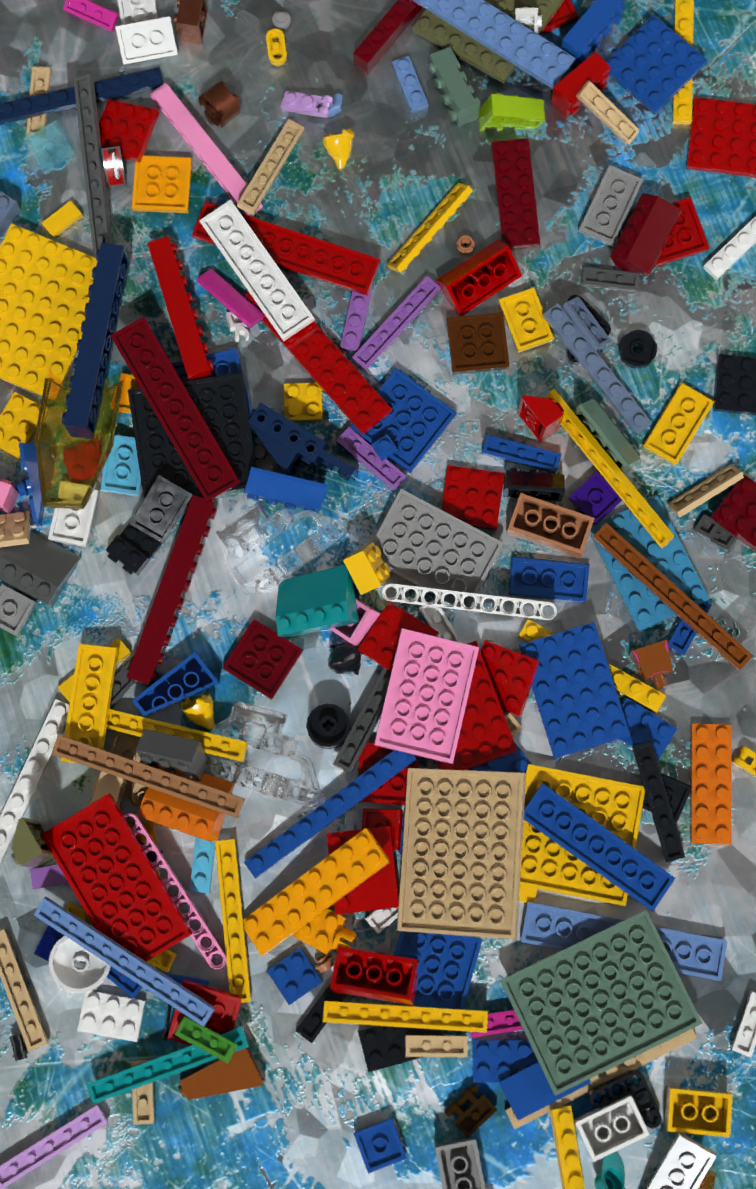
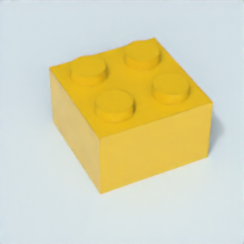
[343,541,390,595]

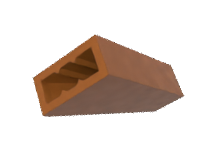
[178,1047,265,1100]

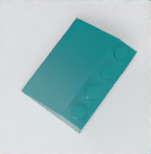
[275,565,359,638]

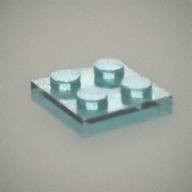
[24,122,75,173]

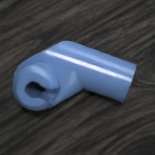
[328,93,343,117]

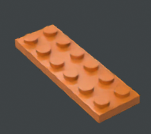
[690,723,732,845]

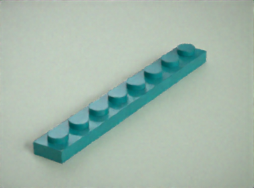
[87,1027,249,1104]

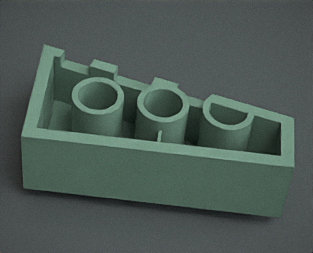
[428,47,480,127]

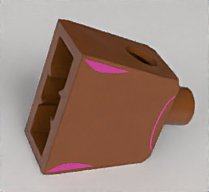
[629,640,672,689]

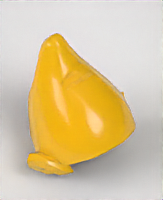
[322,128,354,170]
[180,693,216,731]

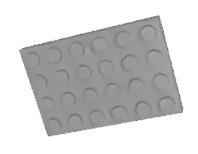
[373,489,504,612]

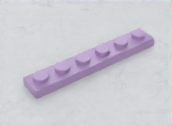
[0,1104,108,1189]

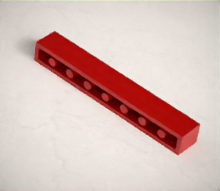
[147,236,214,381]

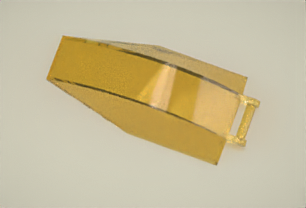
[34,378,123,509]

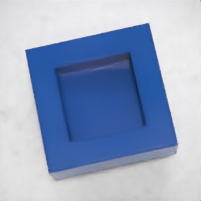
[371,434,398,462]

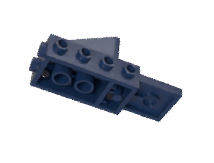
[248,402,358,481]

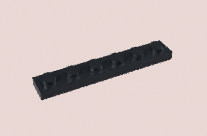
[632,740,686,863]

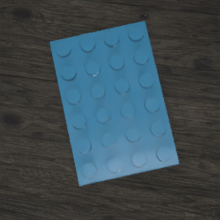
[589,496,709,632]

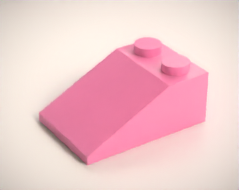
[330,598,381,646]

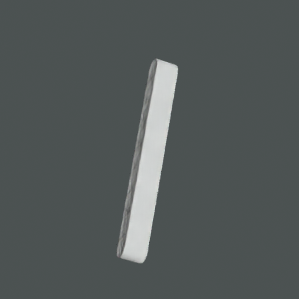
[382,584,557,620]

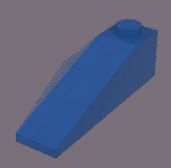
[19,443,54,527]

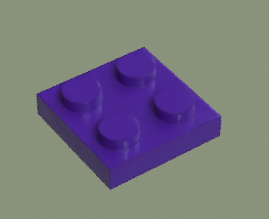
[568,471,622,525]

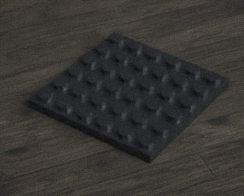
[128,373,257,498]

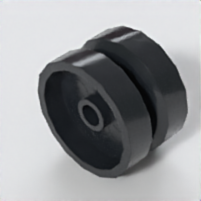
[306,704,351,750]

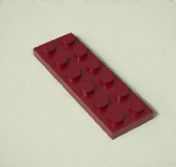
[491,138,540,249]

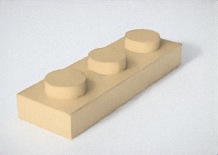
[406,1035,468,1057]
[131,1059,155,1125]

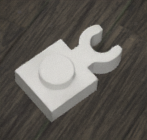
[226,312,249,342]

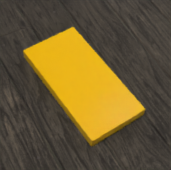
[643,382,715,466]

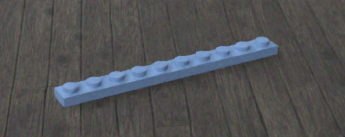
[33,897,216,1027]

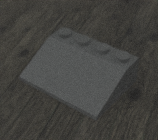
[0,530,81,608]

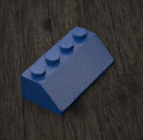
[243,467,328,514]

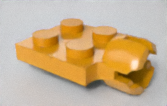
[292,909,357,955]

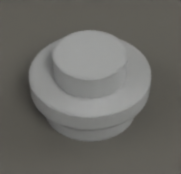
[272,11,291,30]

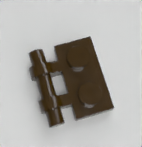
[444,1083,497,1139]

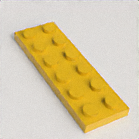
[60,644,119,764]

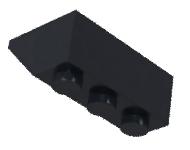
[503,468,565,502]

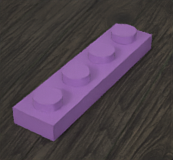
[340,281,374,353]
[336,427,406,492]

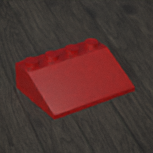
[326,826,399,915]

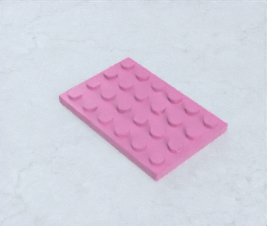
[374,628,479,764]

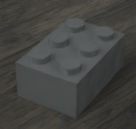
[136,729,209,782]

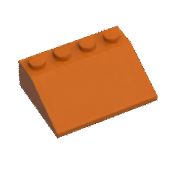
[137,773,235,842]

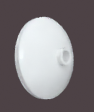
[49,936,111,993]

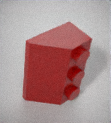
[517,395,564,443]

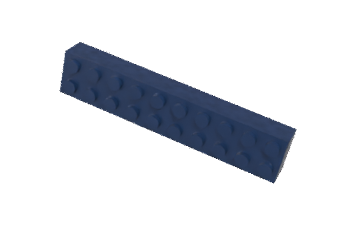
[62,243,130,440]

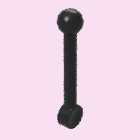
[162,1003,172,1041]

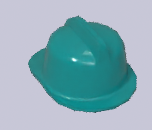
[594,1152,625,1189]

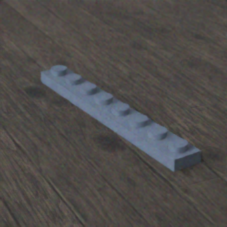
[542,303,652,435]

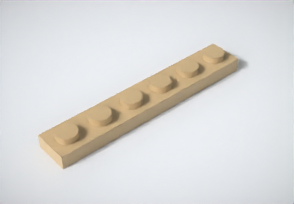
[237,119,305,216]
[0,929,49,1052]

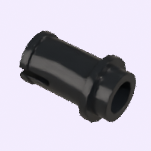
[9,1033,28,1061]

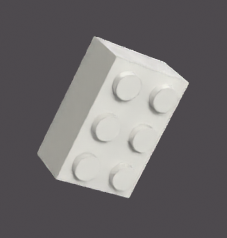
[573,1095,650,1162]

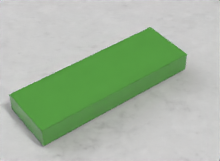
[175,1016,238,1064]

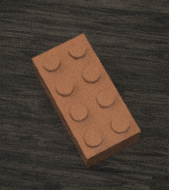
[506,493,595,559]

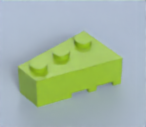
[479,93,545,131]

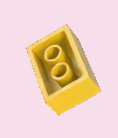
[664,1086,733,1137]

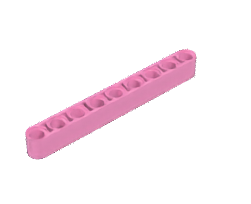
[150,83,263,216]
[124,813,226,969]

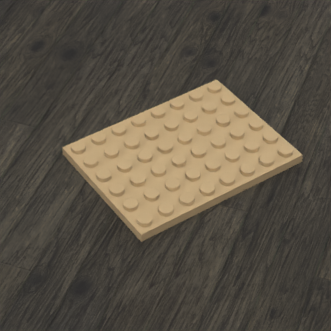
[397,768,526,940]

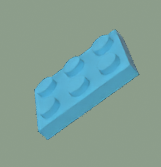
[100,434,141,496]

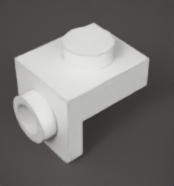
[515,7,542,34]

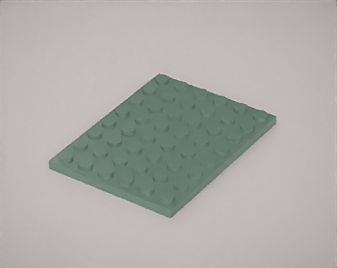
[500,910,702,1096]

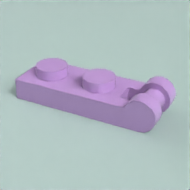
[280,91,333,118]

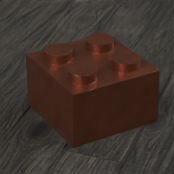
[174,0,208,44]

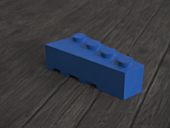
[132,652,219,716]

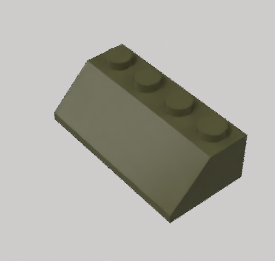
[11,817,54,868]

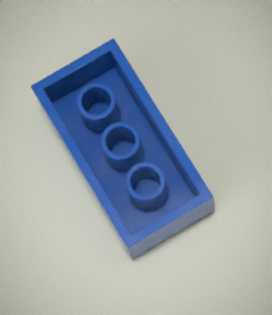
[561,0,626,68]

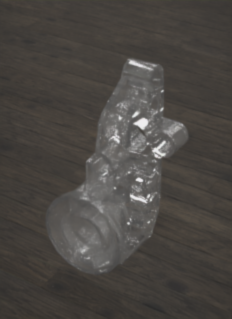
[216,501,350,594]
[206,700,326,807]

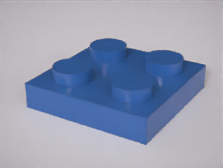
[267,948,323,1005]
[353,1118,407,1174]

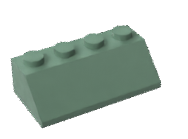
[575,399,641,474]

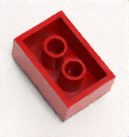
[551,52,611,119]

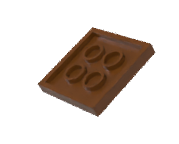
[446,312,510,375]

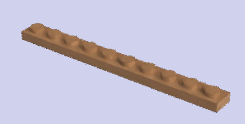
[51,735,245,818]

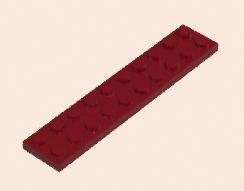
[110,316,241,502]

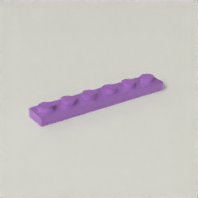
[352,276,441,371]

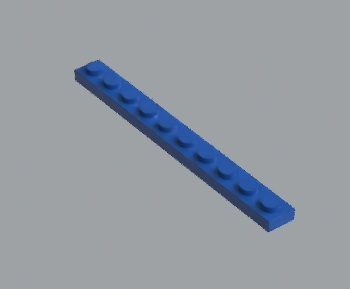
[244,750,417,879]

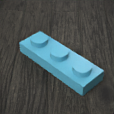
[189,837,215,893]

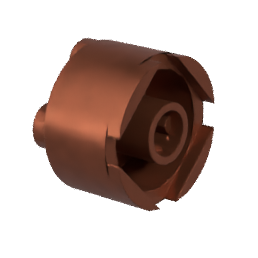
[198,81,241,127]

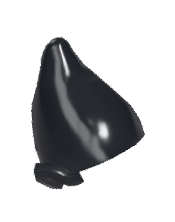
[328,642,361,675]

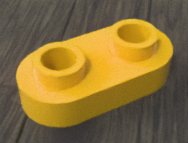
[266,29,287,66]

